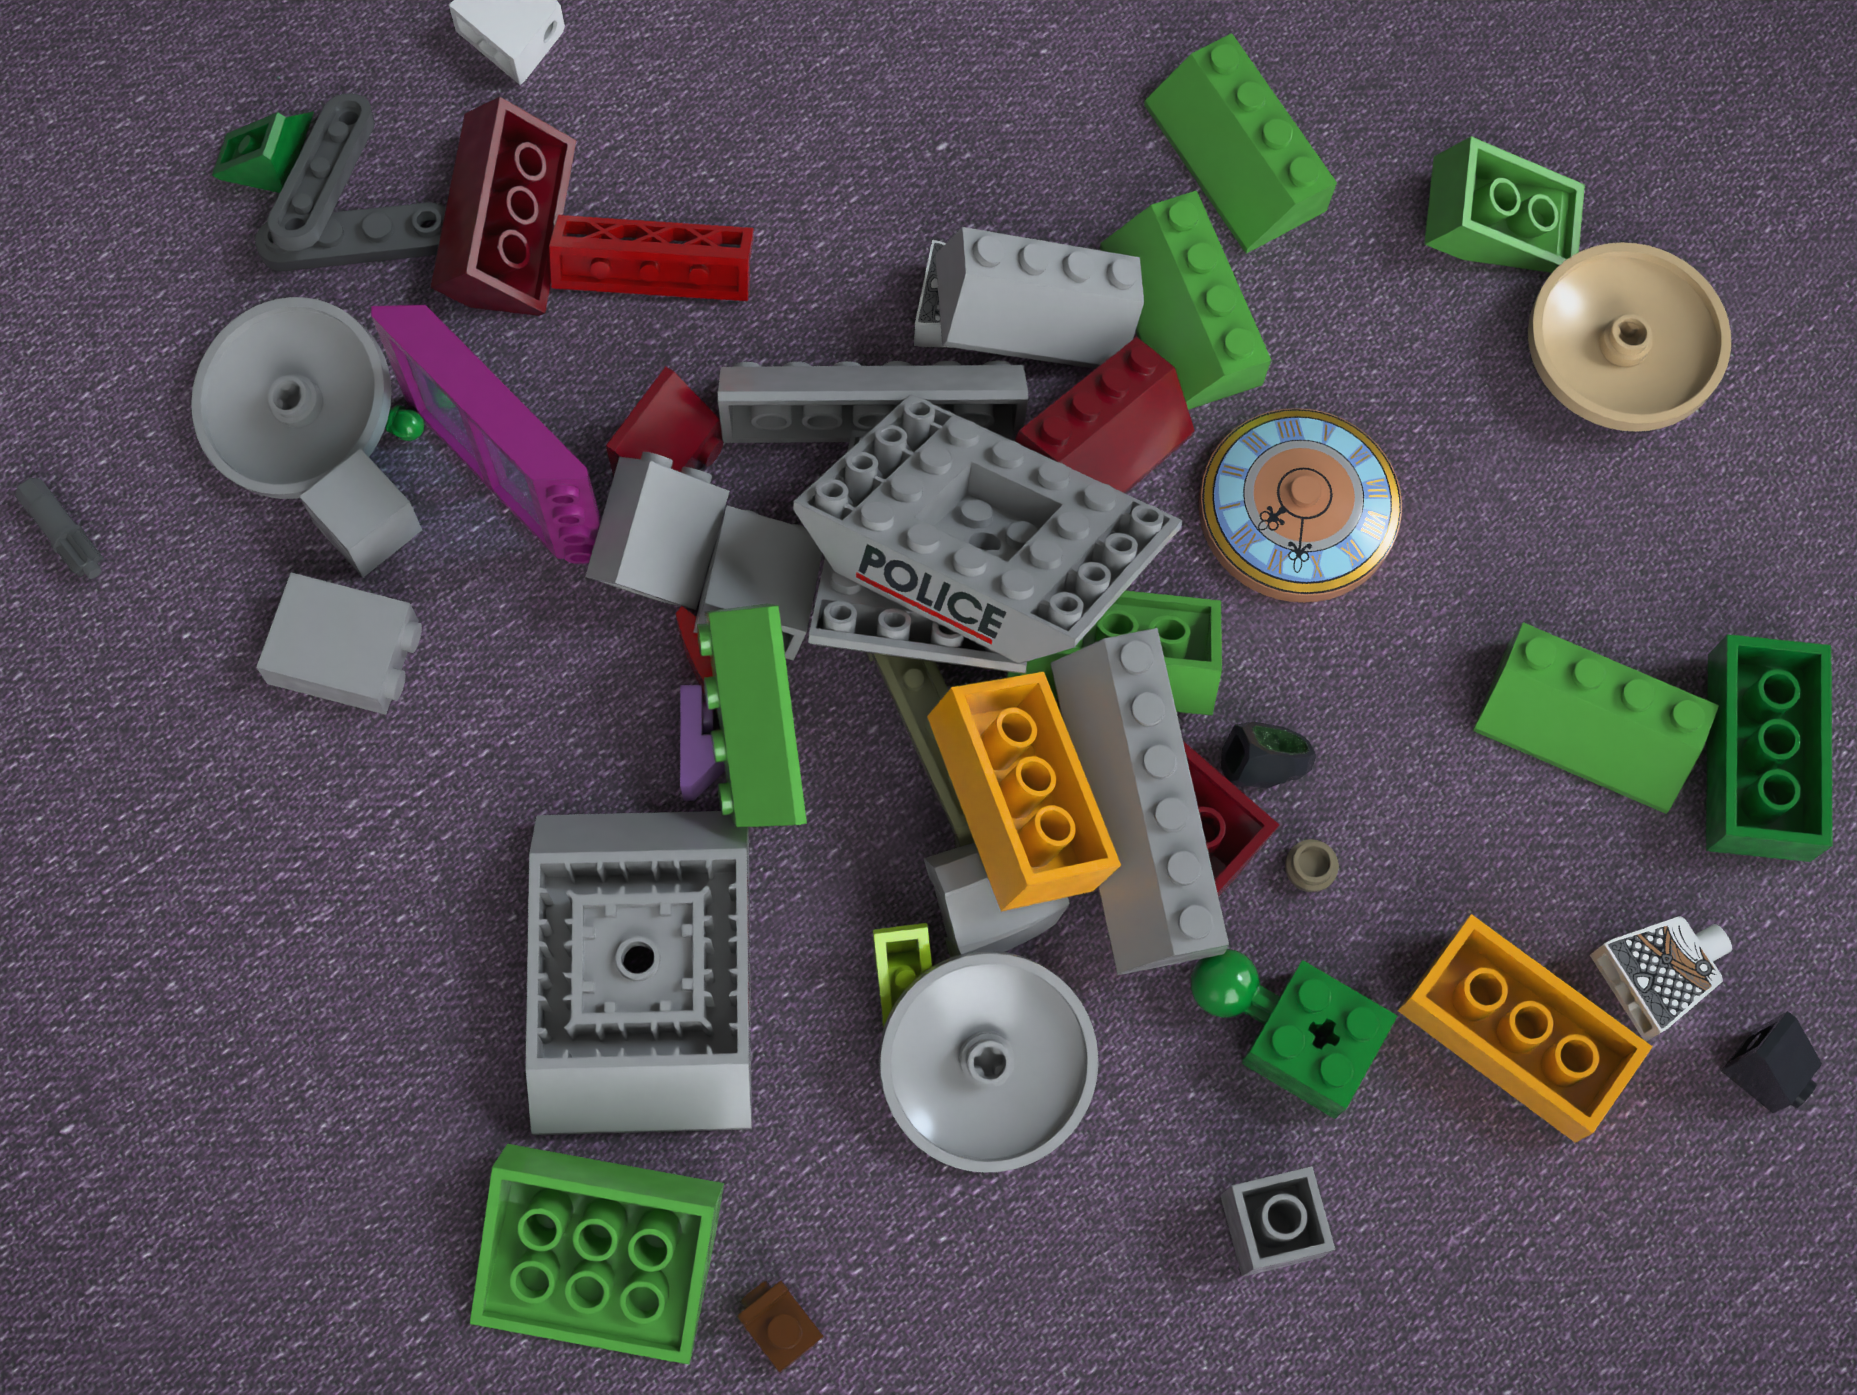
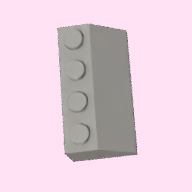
[935,227,1144,369]

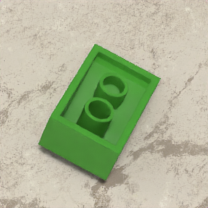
[1424,136,1585,273]

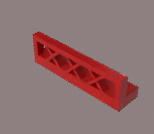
[549,215,754,301]

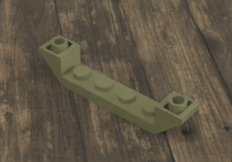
[866,652,974,848]

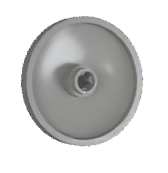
[191,297,391,499]
[879,951,1098,1173]

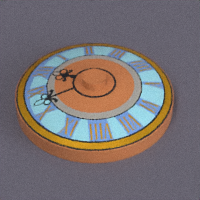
[1199,408,1402,603]

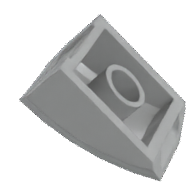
[924,842,1070,958]

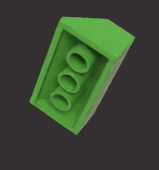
[1144,33,1337,254]
[1100,190,1271,410]
[1007,591,1222,716]
[697,603,807,827]
[1473,622,1719,814]

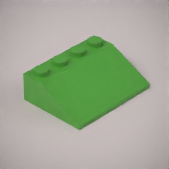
[470,1144,724,1365]

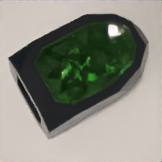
[1221,721,1316,788]

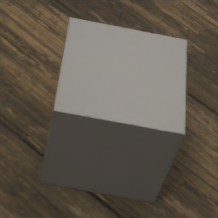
[299,448,422,578]
[1221,1167,1335,1277]

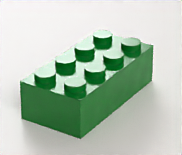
[1706,634,1833,862]

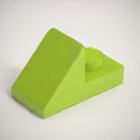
[873,923,932,1028]

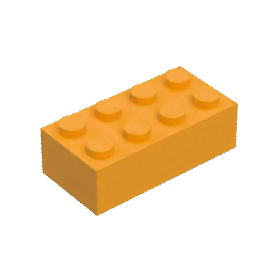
[927,672,1121,912]
[1398,914,1653,1143]

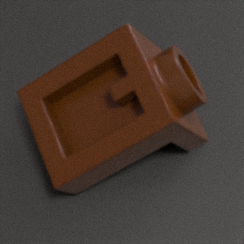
[737,1280,824,1374]

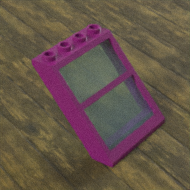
[371,305,601,564]

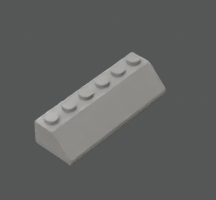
[718,360,1028,443]
[1051,628,1229,975]

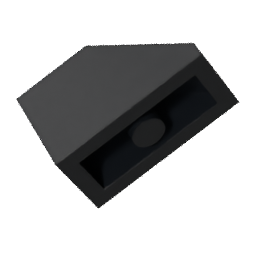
[1721,1011,1822,1113]

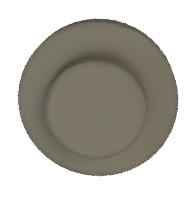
[1285,839,1339,892]

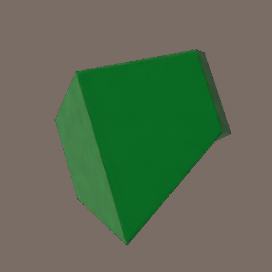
[212,111,314,193]

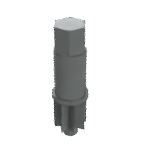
[15,477,104,579]

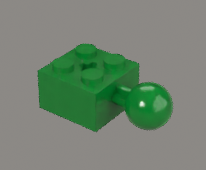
[1190,949,1398,1119]

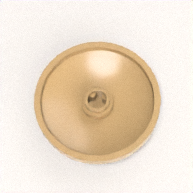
[1528,242,1731,432]

